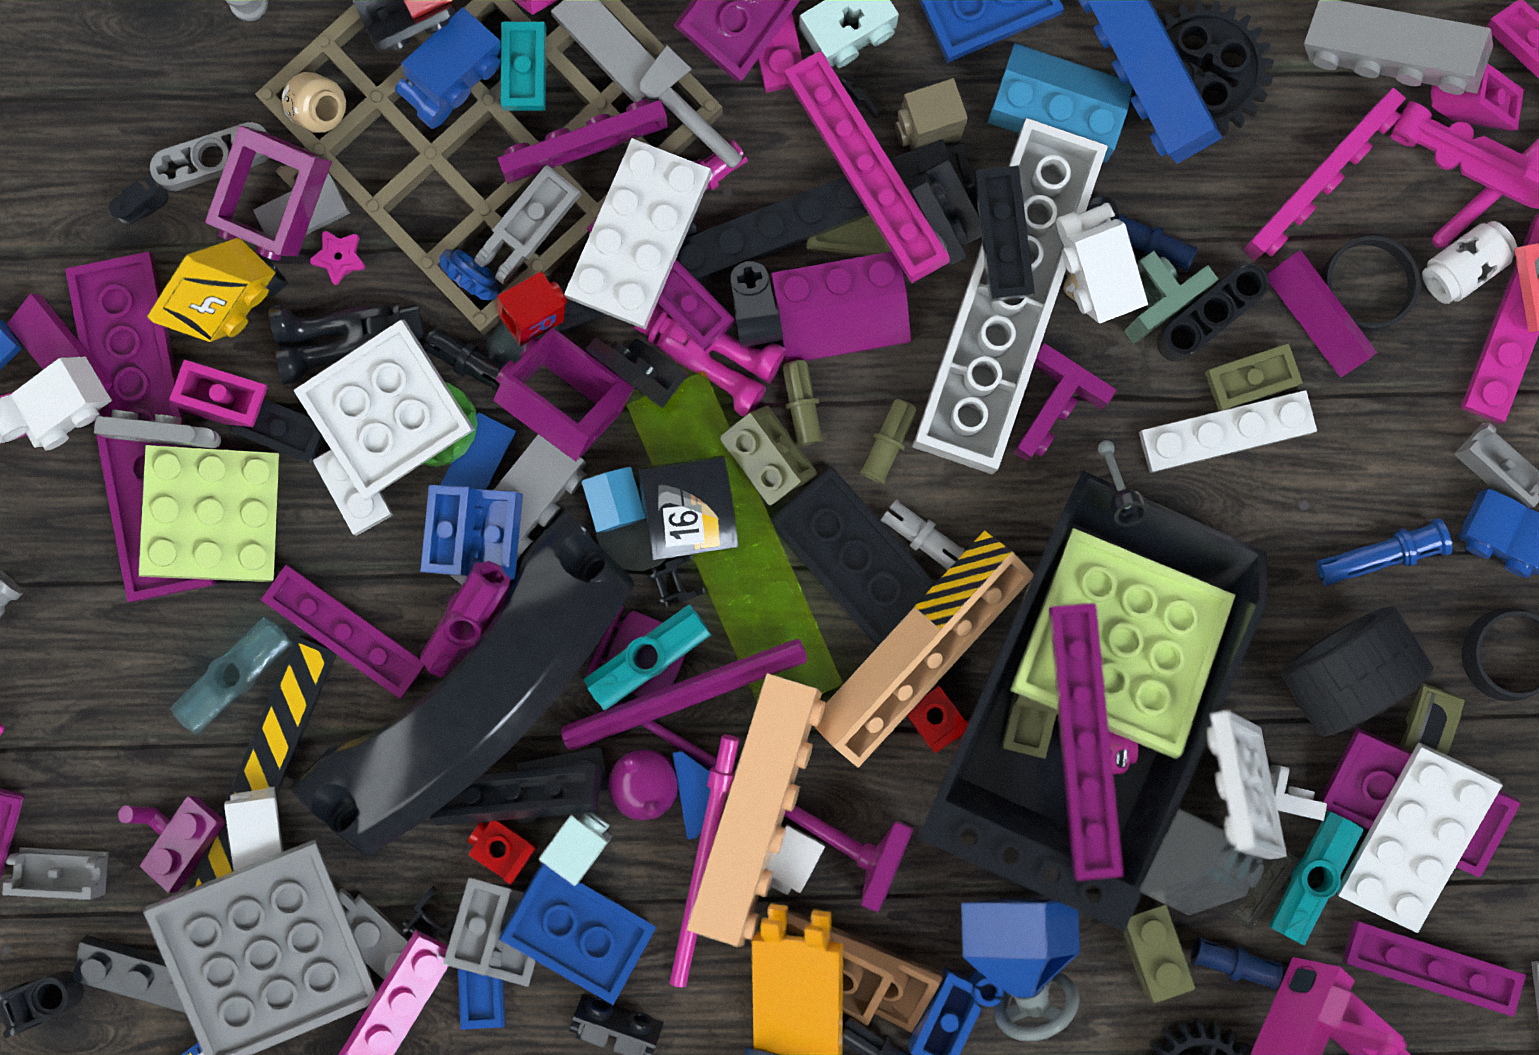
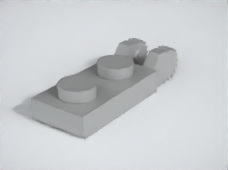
[474,165,581,284]

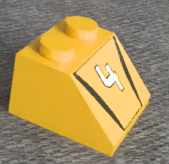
[147,237,275,342]

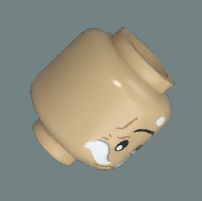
[282,72,346,133]

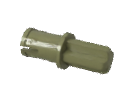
[783,360,823,446]
[860,399,917,484]

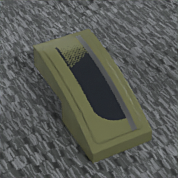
[1399,683,1465,755]

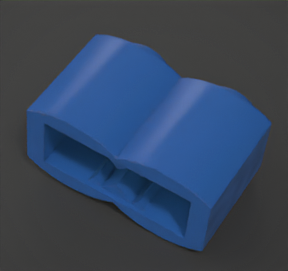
[1457,489,1539,578]

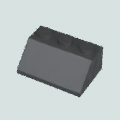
[1139,810,1264,916]

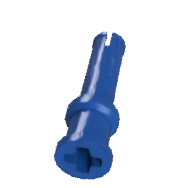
[1316,518,1453,587]

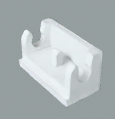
[225,786,284,871]

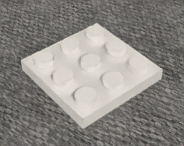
[293,320,475,500]
[1207,711,1287,860]

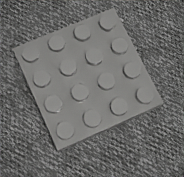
[144,839,377,1055]

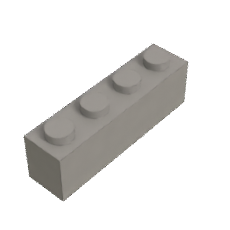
[1304,0,1493,95]
[450,434,587,585]

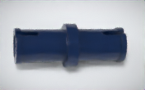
[1117,213,1198,272]
[1190,937,1283,990]

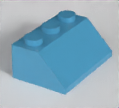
[987,43,1133,163]

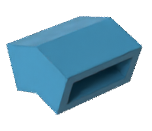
[582,466,646,532]

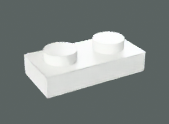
[312,450,393,536]

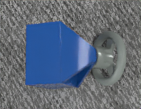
[962,899,1080,1041]

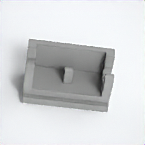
[1454,422,1539,508]
[2,847,109,900]

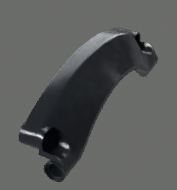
[290,510,634,856]

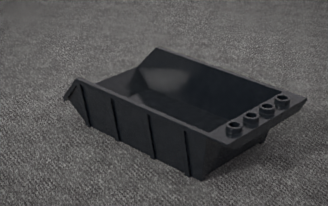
[918,471,1267,932]

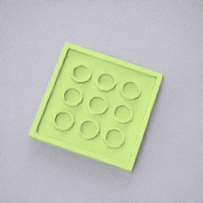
[1011,528,1235,758]

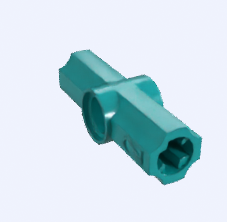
[583,604,712,710]
[1268,811,1364,945]

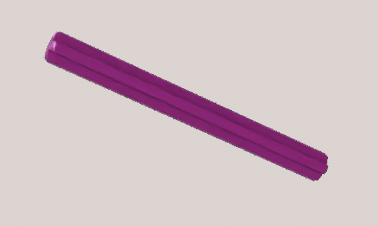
[561,639,807,750]

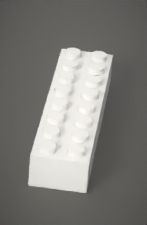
[912,118,1108,475]

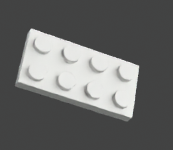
[564,138,712,330]
[1337,742,1502,933]

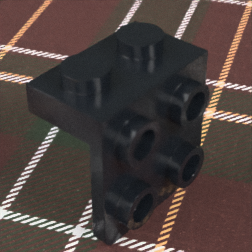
[352,0,455,52]

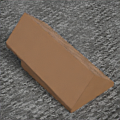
[751,908,943,1033]

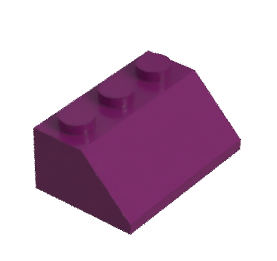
[771,251,911,363]

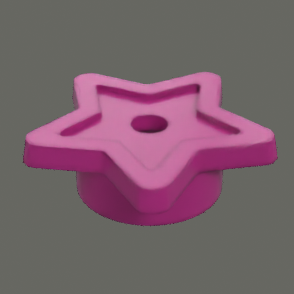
[310,231,365,285]

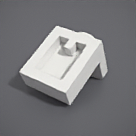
[1270,765,1327,821]

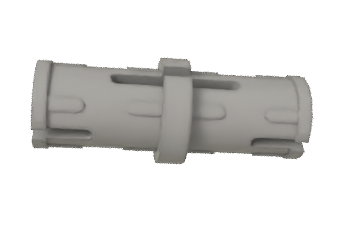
[880,499,965,571]

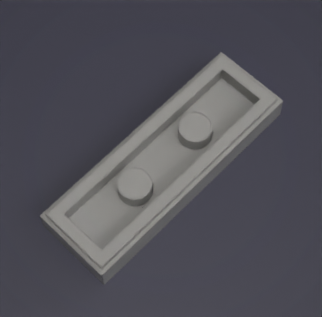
[551,0,655,103]

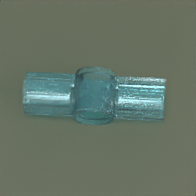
[170,617,292,735]

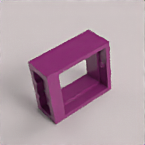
[205,125,332,261]
[493,327,634,462]

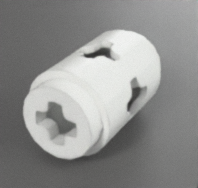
[1422,221,1517,304]

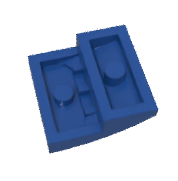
[420,485,523,580]

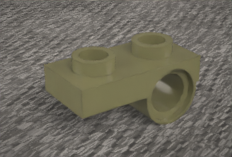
[1001,692,1059,758]

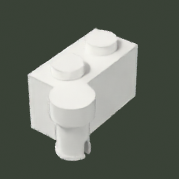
[1056,203,1148,323]

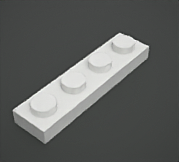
[1139,390,1317,473]

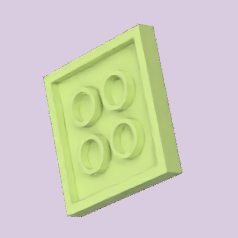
[139,445,279,582]

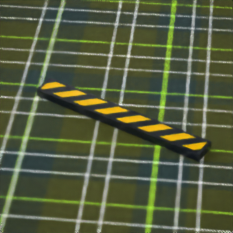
[160,636,337,958]

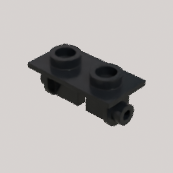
[569,994,664,1055]

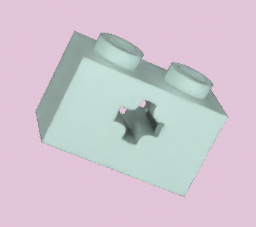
[799,0,899,68]
[539,812,613,886]

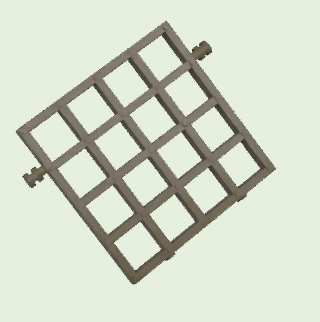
[255,0,723,336]

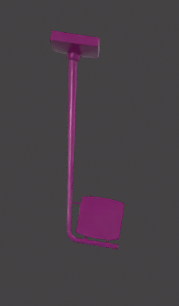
[586,606,915,912]

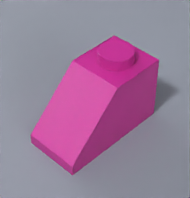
[1431,63,1524,130]
[169,360,268,427]

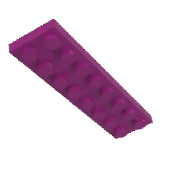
[65,252,216,603]

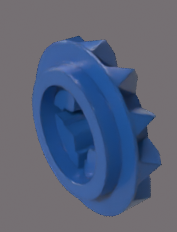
[439,249,501,300]

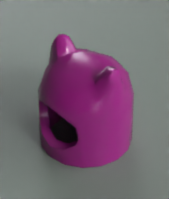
[607,748,679,821]

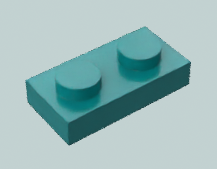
[501,22,546,111]

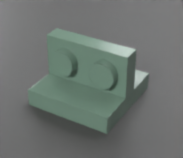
[1123,251,1218,345]

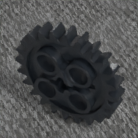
[1162,0,1274,136]

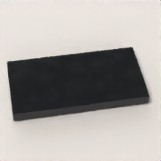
[767,466,936,647]

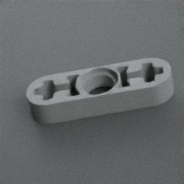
[150,122,270,191]

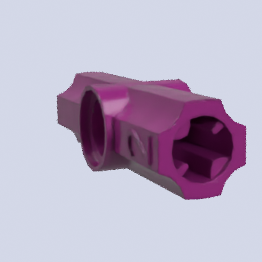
[420,560,510,678]

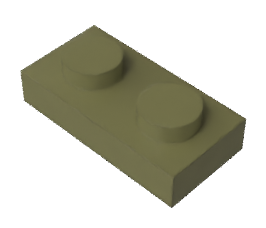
[1205,343,1303,411]

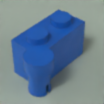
[395,7,501,129]
[907,966,1004,1055]

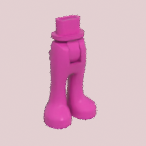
[634,303,787,417]

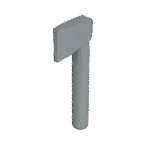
[639,46,742,168]

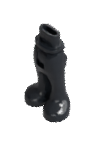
[269,303,425,385]

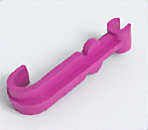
[1390,101,1539,209]

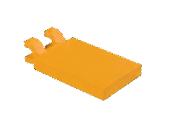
[752,904,843,1055]

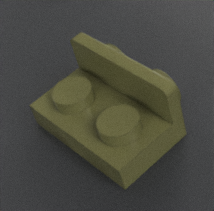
[720,406,818,505]

